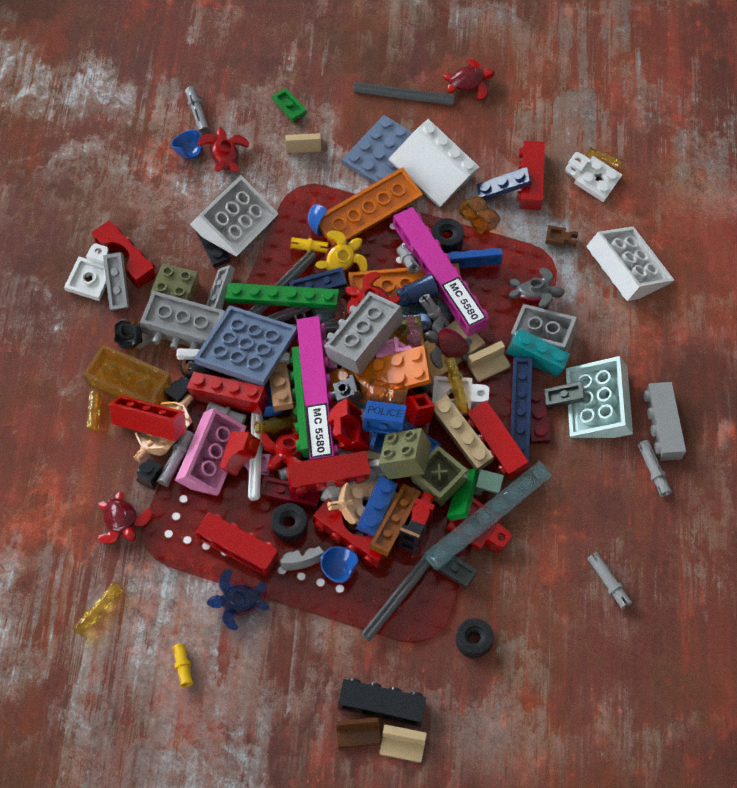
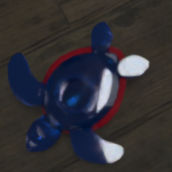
[207,569,269,631]

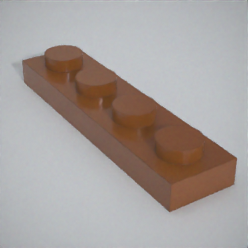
[369,484,421,557]

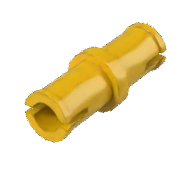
[290,237,328,254]
[172,643,194,688]

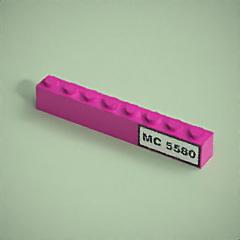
[393,207,489,337]
[296,316,339,460]

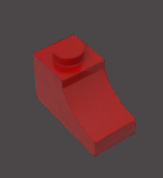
[219,432,261,476]

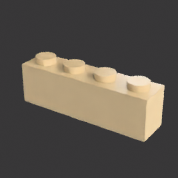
[433,394,493,472]

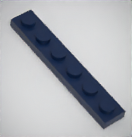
[510,358,533,462]

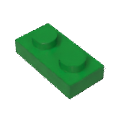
[272,88,307,122]

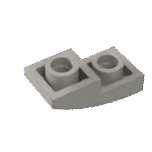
[280,546,324,570]

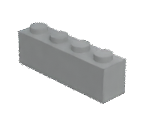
[644,382,686,461]

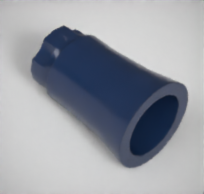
[396,273,439,306]

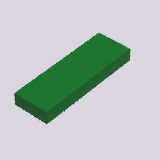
[447,468,479,521]

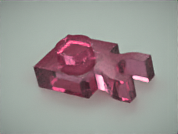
[406,315,421,348]

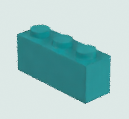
[506,328,570,378]

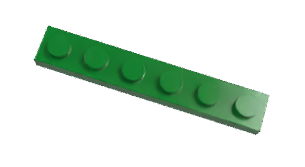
[225,283,339,309]
[289,346,310,458]

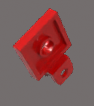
[446,498,511,553]

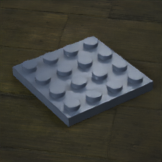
[342,115,413,184]
[194,305,298,386]

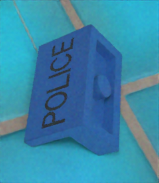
[363,400,407,434]

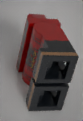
[398,492,435,554]

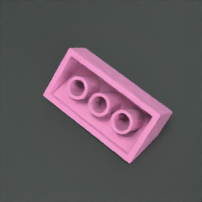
[175,408,246,496]

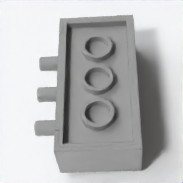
[140,291,225,350]
[324,291,404,375]

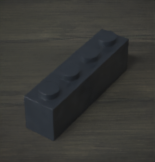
[338,678,427,727]

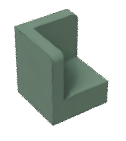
[474,469,504,496]

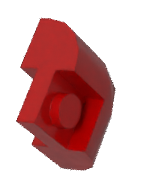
[328,398,370,452]

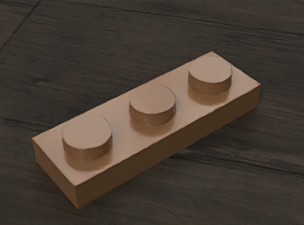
[269,362,294,412]

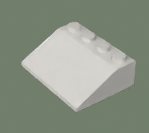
[389,119,479,208]
[190,175,279,256]
[586,226,674,301]

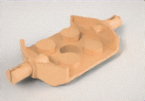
[133,394,194,462]
[327,482,397,524]

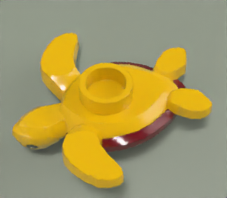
[315,230,367,272]

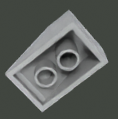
[511,304,577,352]

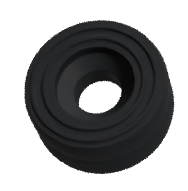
[431,218,464,253]
[271,503,308,542]
[455,618,494,658]

